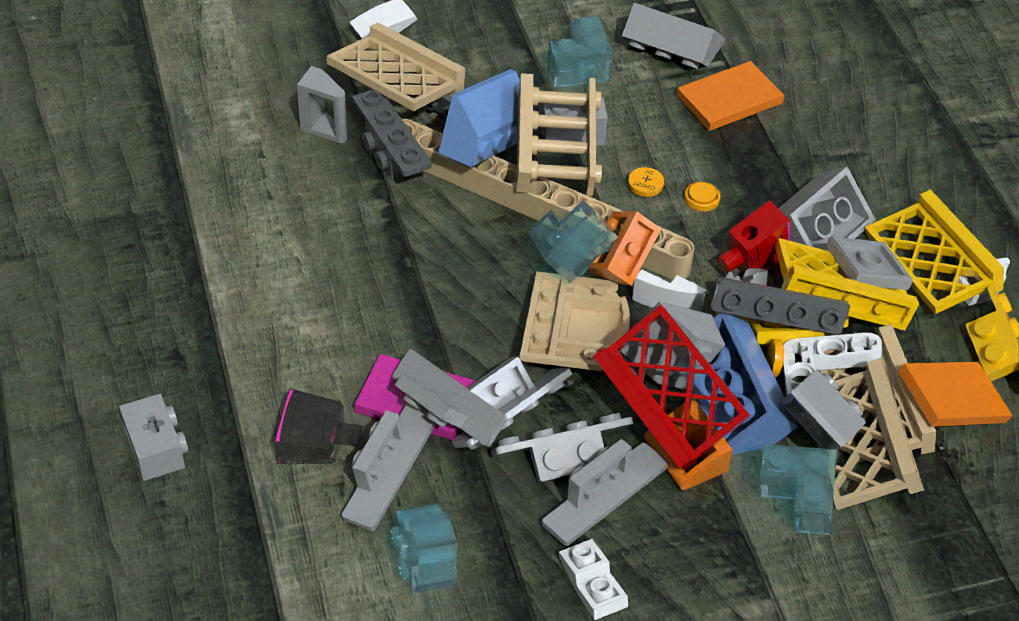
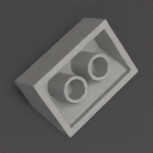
[622,3,725,69]
[778,166,876,264]

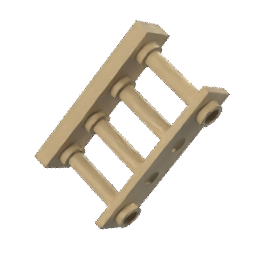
[516,73,602,197]

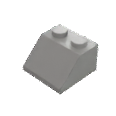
[538,97,608,146]
[621,301,725,390]
[780,369,866,455]

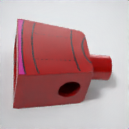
[717,201,790,274]

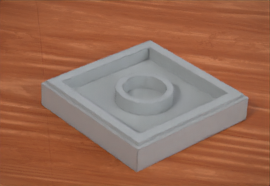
[826,237,913,290]

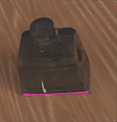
[274,389,362,464]

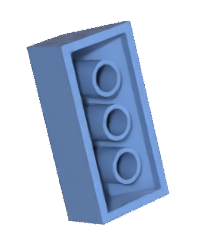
[439,69,535,167]
[693,312,799,455]

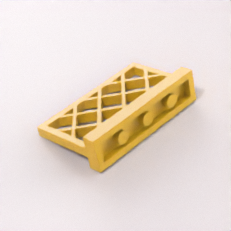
[865,189,1004,314]
[775,238,919,331]

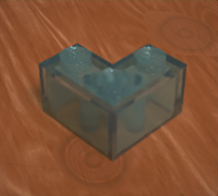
[547,16,613,88]
[528,200,618,283]
[760,444,837,535]
[391,503,457,594]

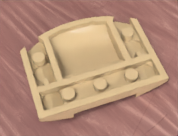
[520,271,630,371]

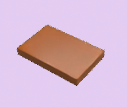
[677,61,784,131]
[898,362,1013,427]

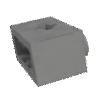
[119,393,188,481]

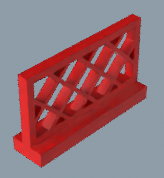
[593,304,751,470]

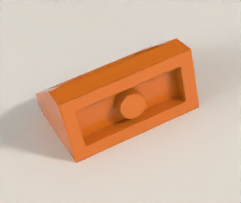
[583,211,661,286]
[644,399,733,490]

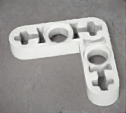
[783,333,882,395]

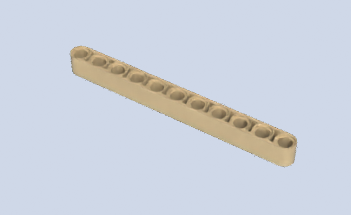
[402,119,694,280]

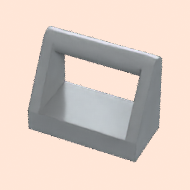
[297,66,347,143]

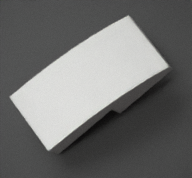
[350,0,418,39]
[632,270,706,312]
[559,539,628,620]

